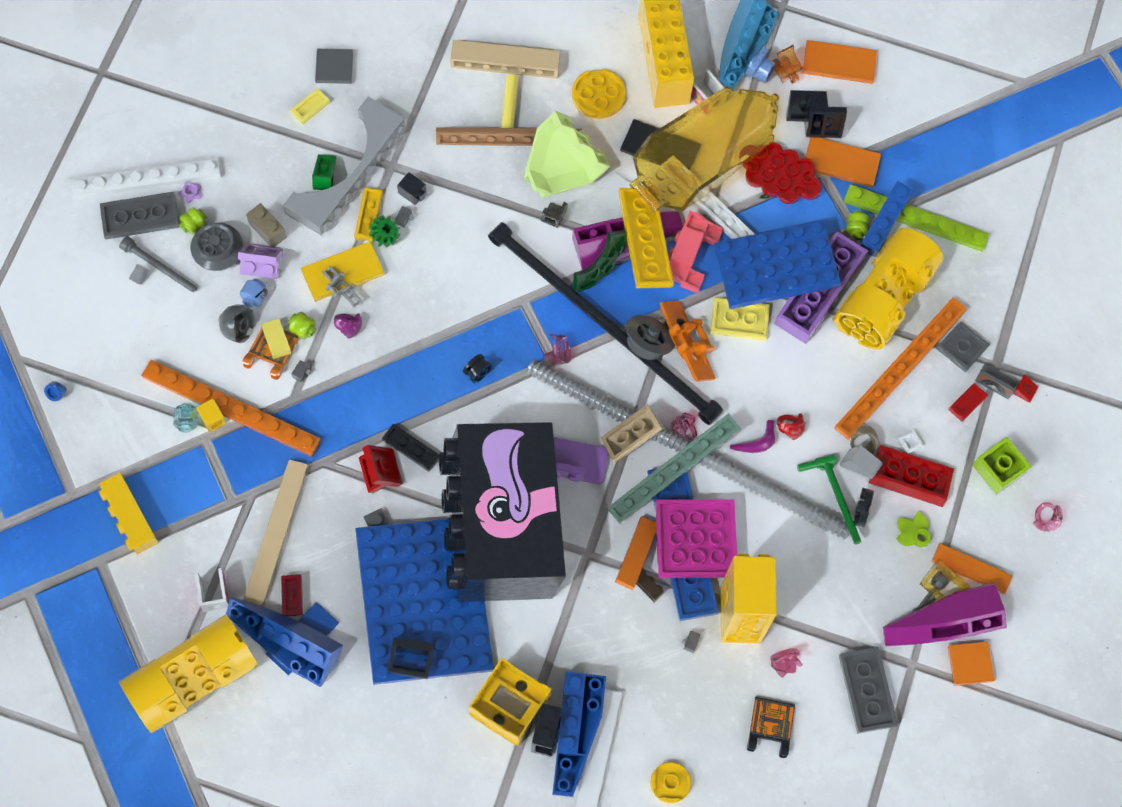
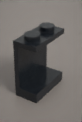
[531,703,562,757]

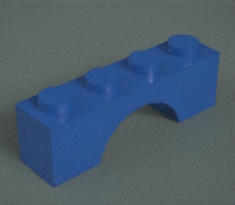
[861,181,914,257]

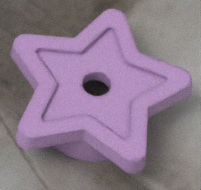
[178,182,202,204]

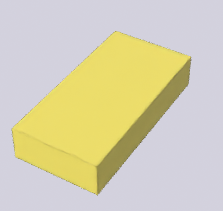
[290,88,330,125]
[261,318,291,359]

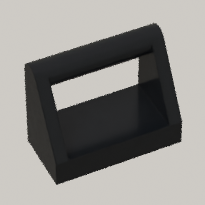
[387,637,434,679]

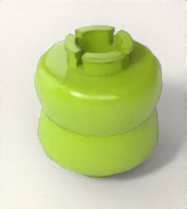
[179,207,207,235]
[846,210,870,239]
[288,312,317,339]

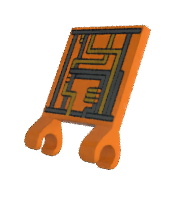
[242,328,299,380]

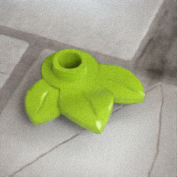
[896,512,931,548]

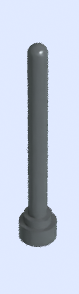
[119,236,197,292]

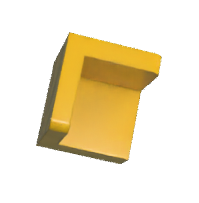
[196,399,226,433]

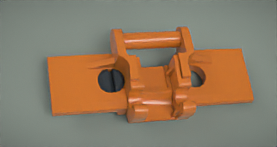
[659,301,716,382]

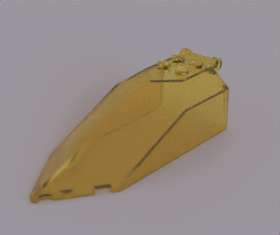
[629,87,779,213]

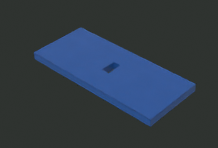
[266,602,339,676]

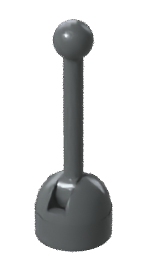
[912,573,949,612]

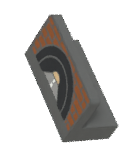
[975,364,1018,399]

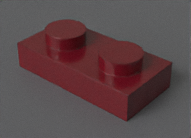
[281,574,303,616]

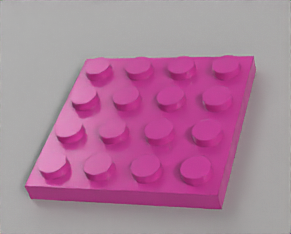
[655,499,737,578]

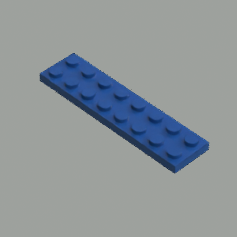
[647,469,719,621]

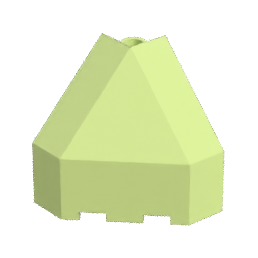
[523,111,610,198]

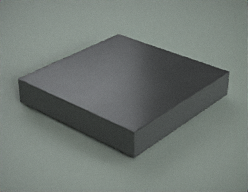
[315,48,353,84]
[936,321,990,373]

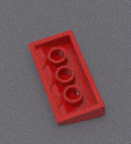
[869,445,954,507]

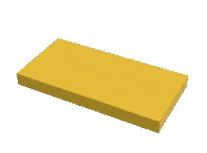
[301,241,385,302]

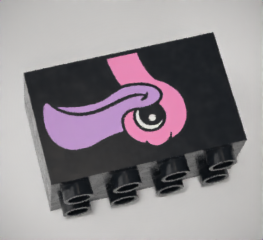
[439,422,566,602]

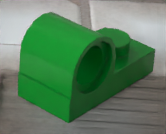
[312,154,336,190]

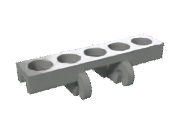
[323,266,362,307]

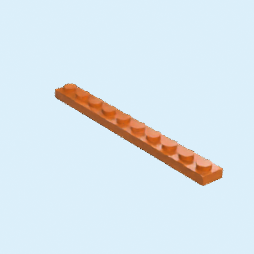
[834,297,968,441]
[141,360,321,457]

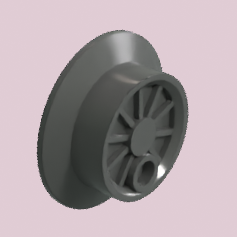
[190,223,243,271]
[626,315,675,360]

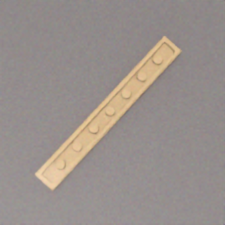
[244,460,308,607]

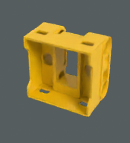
[469,658,552,746]

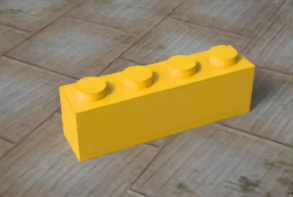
[98,472,158,555]

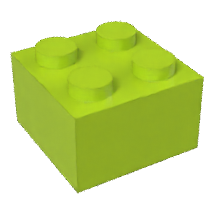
[972,437,1032,495]

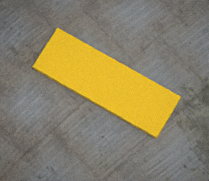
[618,187,674,288]

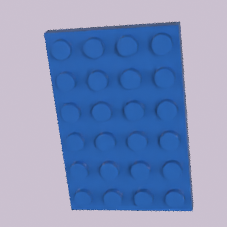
[714,220,841,310]

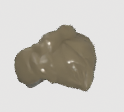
[850,426,879,454]

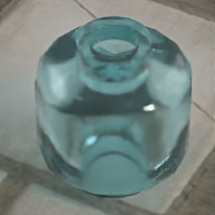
[173,403,199,433]

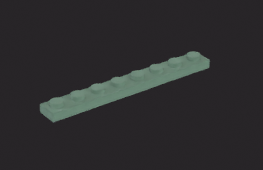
[607,413,741,524]

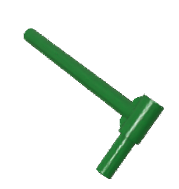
[797,454,862,545]

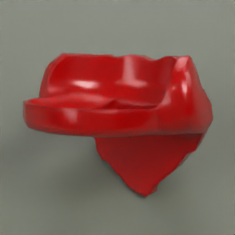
[776,413,806,440]

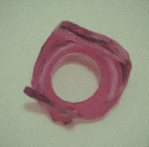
[543,334,572,365]
[770,648,803,678]

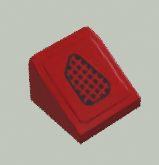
[1013,375,1038,403]

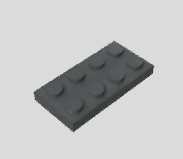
[100,191,180,240]
[839,647,898,734]

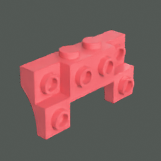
[668,210,723,293]

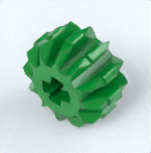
[369,215,400,247]

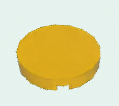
[650,762,691,804]

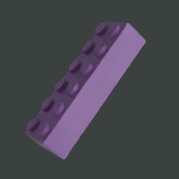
[774,231,868,344]

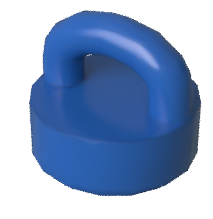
[44,381,67,401]

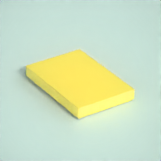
[710,297,770,341]

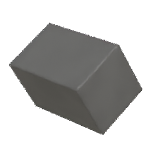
[395,206,413,228]
[129,264,149,285]
[291,360,311,382]
[682,631,701,653]

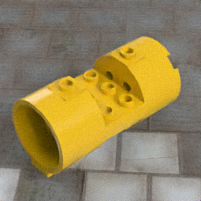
[832,228,944,350]
[118,614,258,734]

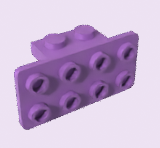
[554,438,609,485]

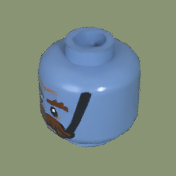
[240,278,268,307]

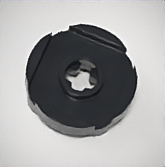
[853,487,874,528]

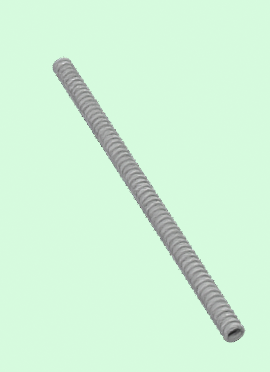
[527,359,850,540]

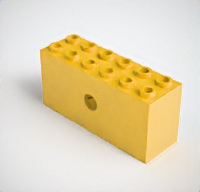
[638,0,694,108]
[720,553,777,644]

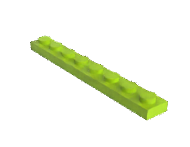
[843,184,989,252]

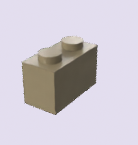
[246,203,287,247]

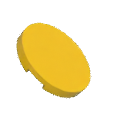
[572,69,626,119]

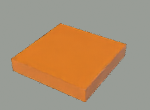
[948,642,995,686]

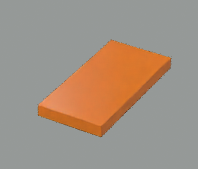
[802,40,877,84]
[805,137,881,188]

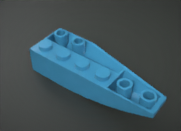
[719,0,779,91]

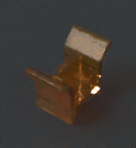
[772,45,803,84]

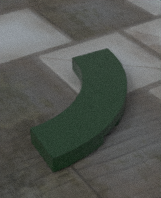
[573,230,627,292]

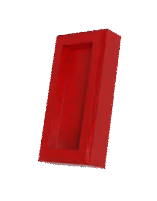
[948,383,988,422]

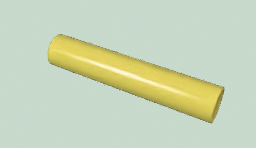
[501,74,519,128]

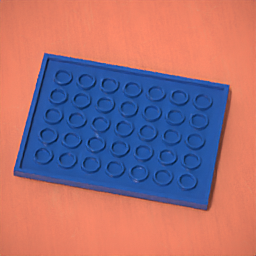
[355,519,494,685]

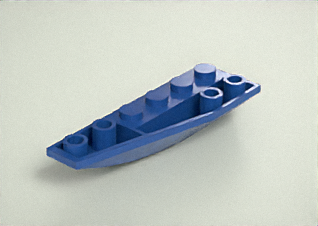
[226,597,343,687]
[552,672,606,797]

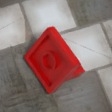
[358,445,403,493]

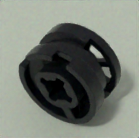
[463,354,493,384]

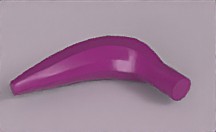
[730,420,776,453]

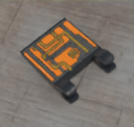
[747,697,795,758]

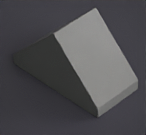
[840,445,882,479]

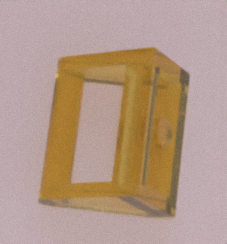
[920,559,971,600]

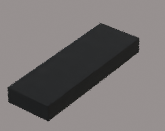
[382,423,439,472]

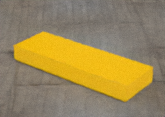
[354,187,383,242]

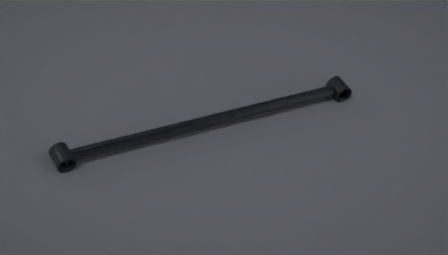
[488,222,723,425]

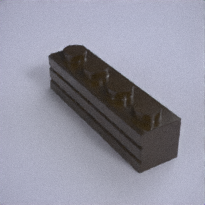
[620,564,664,603]

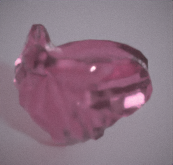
[670,412,697,440]
[1033,502,1063,532]

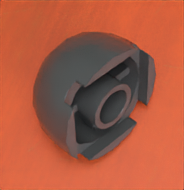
[218,304,255,343]

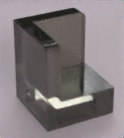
[541,202,568,228]

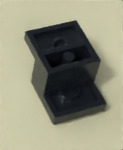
[786,90,847,138]

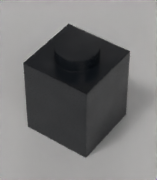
[397,172,427,205]

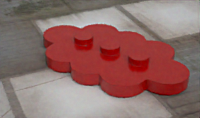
[739,142,822,204]

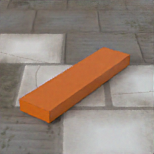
[615,516,656,590]
[931,543,1013,594]

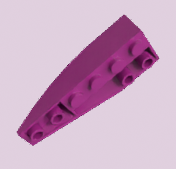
[572,211,683,270]
[883,583,1007,646]

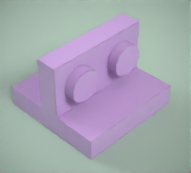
[238,244,283,279]

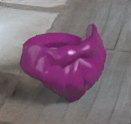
[334,313,362,339]

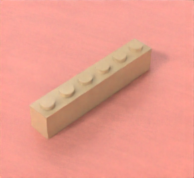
[450,40,560,79]

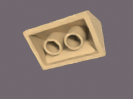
[601,404,665,462]

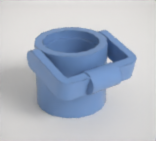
[745,46,776,83]

